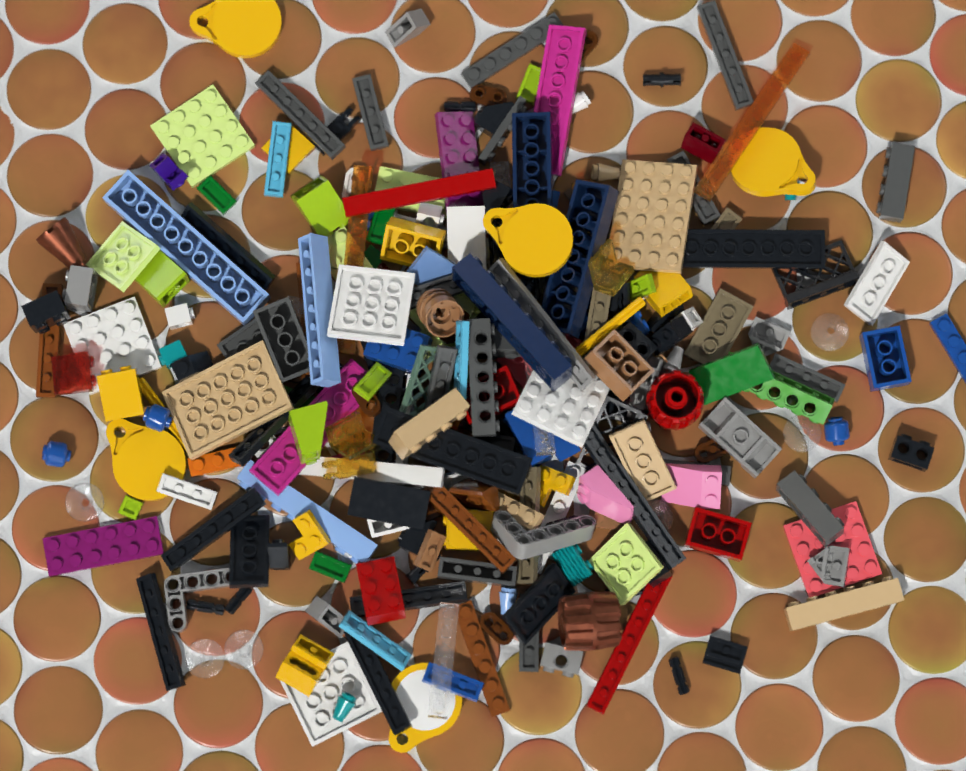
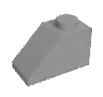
[385,9,431,48]
[305,596,344,638]

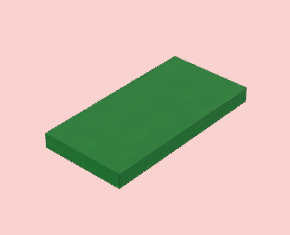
[689,343,775,405]

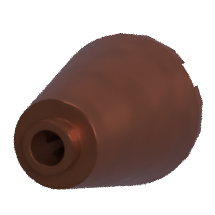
[36,217,87,269]

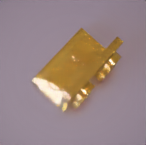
[588,239,634,297]
[325,411,376,459]

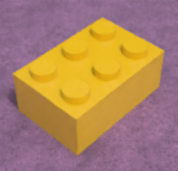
[380,216,446,267]

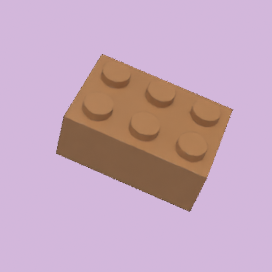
[583,329,655,402]

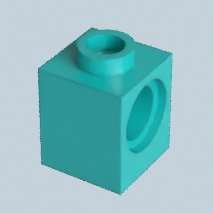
[158,340,187,369]

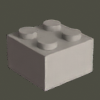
[62,265,98,313]

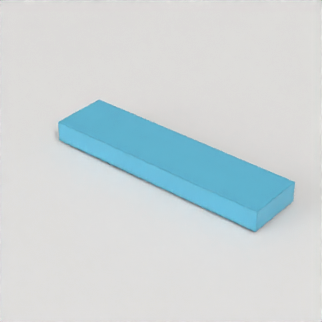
[264,121,292,198]
[454,320,470,399]
[339,610,412,671]

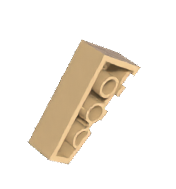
[389,388,470,460]

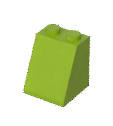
[290,175,352,237]
[135,250,190,308]
[288,401,328,465]

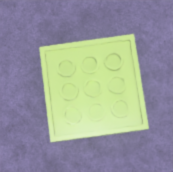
[150,85,255,188]

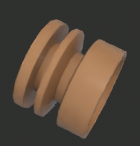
[416,288,464,338]

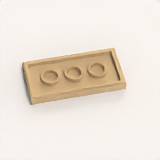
[609,419,677,502]

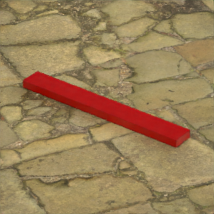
[342,168,496,218]
[586,574,672,715]

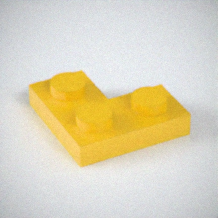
[540,465,576,507]
[289,509,331,560]

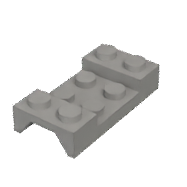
[698,397,782,479]

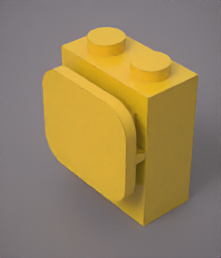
[634,270,693,317]
[97,365,145,421]
[443,510,493,551]

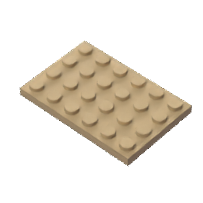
[605,159,698,274]
[162,340,294,460]

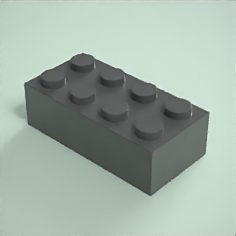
[253,297,310,383]

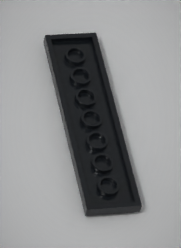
[682,229,825,269]
[372,406,532,496]

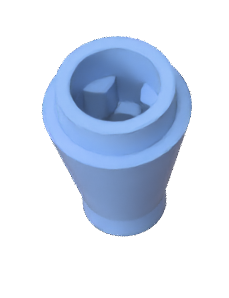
[499,587,518,615]

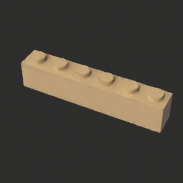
[784,576,904,632]

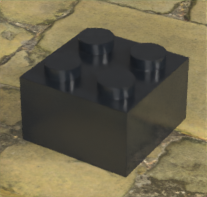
[21,290,71,334]

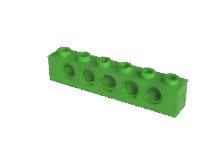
[728,351,834,424]

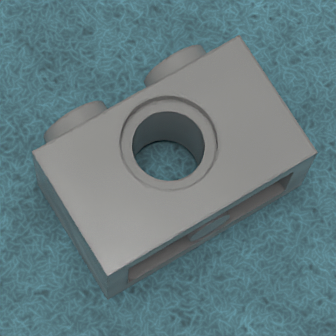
[540,643,583,678]

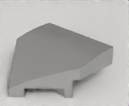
[748,316,791,356]
[807,545,850,587]

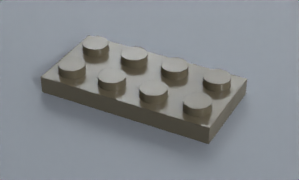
[684,288,754,365]

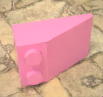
[661,463,722,509]
[577,465,634,525]

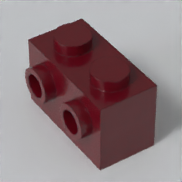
[681,122,726,166]

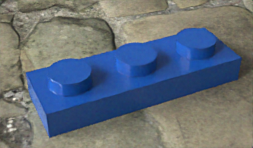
[422,662,484,702]

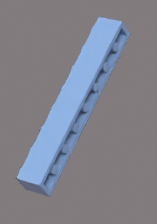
[298,233,341,388]
[237,459,378,564]

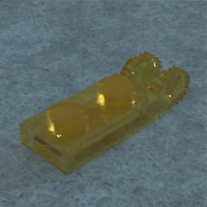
[322,453,377,480]

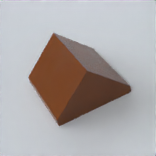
[449,479,500,512]

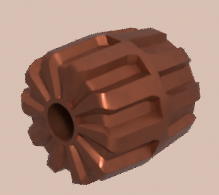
[558,592,622,651]

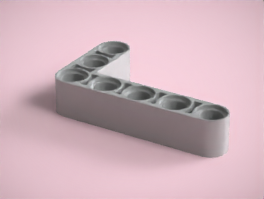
[491,510,596,560]
[164,568,230,633]

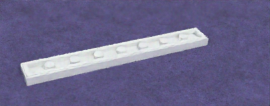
[298,457,445,488]

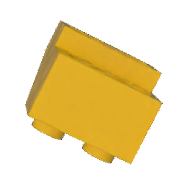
[276,635,335,696]

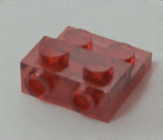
[51,351,96,396]

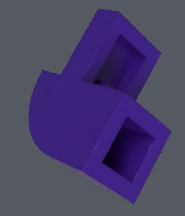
[149,153,188,191]

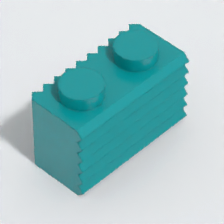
[551,544,593,588]

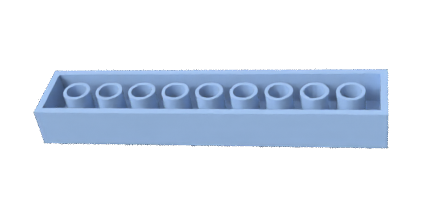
[102,170,271,326]

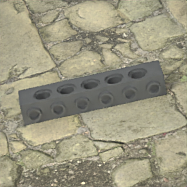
[467,318,500,437]

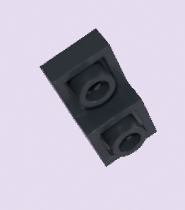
[646,304,685,332]

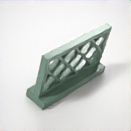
[399,344,454,416]

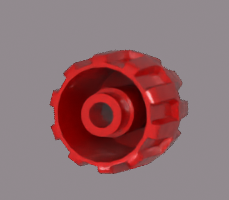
[646,370,704,431]

